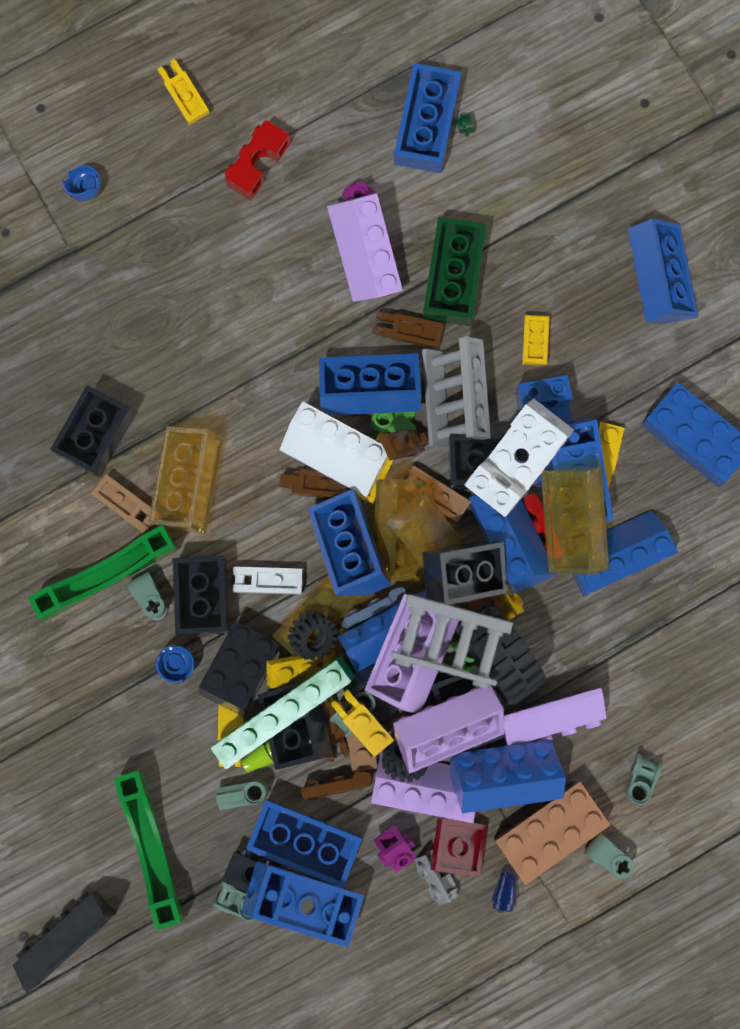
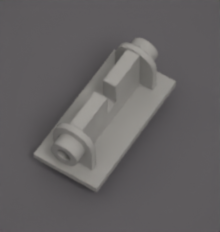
[415,849,459,905]

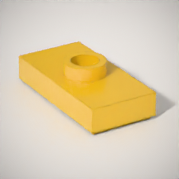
[522,315,549,366]

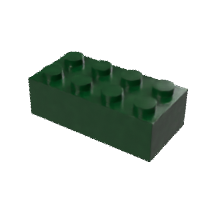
[422,217,487,326]

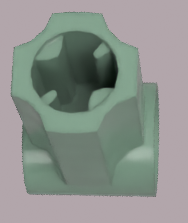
[216,780,269,810]

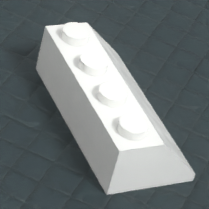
[279,401,388,498]

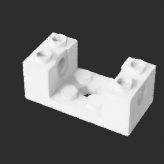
[465,399,574,517]

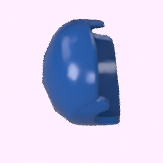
[62,165,102,202]
[156,644,195,683]

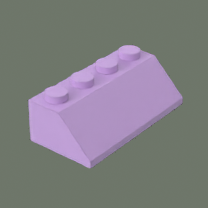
[327,193,403,302]
[365,594,459,713]
[393,685,504,774]
[504,688,607,746]
[371,752,475,823]

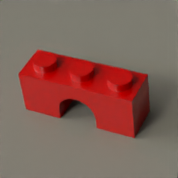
[225,119,291,201]

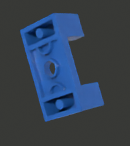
[515,375,586,488]
[551,417,614,530]
[240,861,364,947]

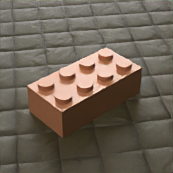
[493,781,610,885]

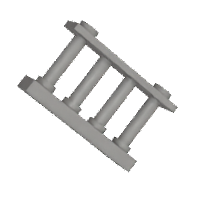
[422,336,491,449]
[391,594,513,689]

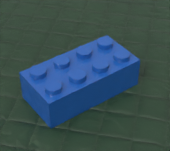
[394,63,461,174]
[319,353,421,415]
[641,382,740,488]
[450,739,566,814]
[246,799,363,888]

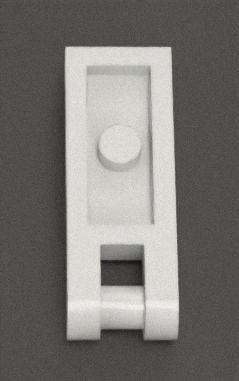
[232,567,303,595]

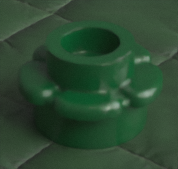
[456,114,475,137]

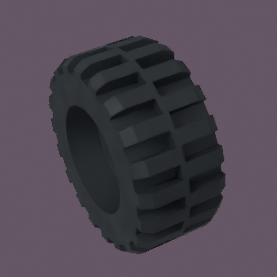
[454,604,545,705]

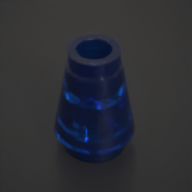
[491,872,516,912]

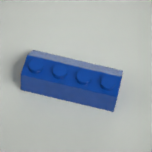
[628,218,698,324]
[308,489,391,596]
[469,495,557,595]
[563,511,678,597]
[338,590,426,673]

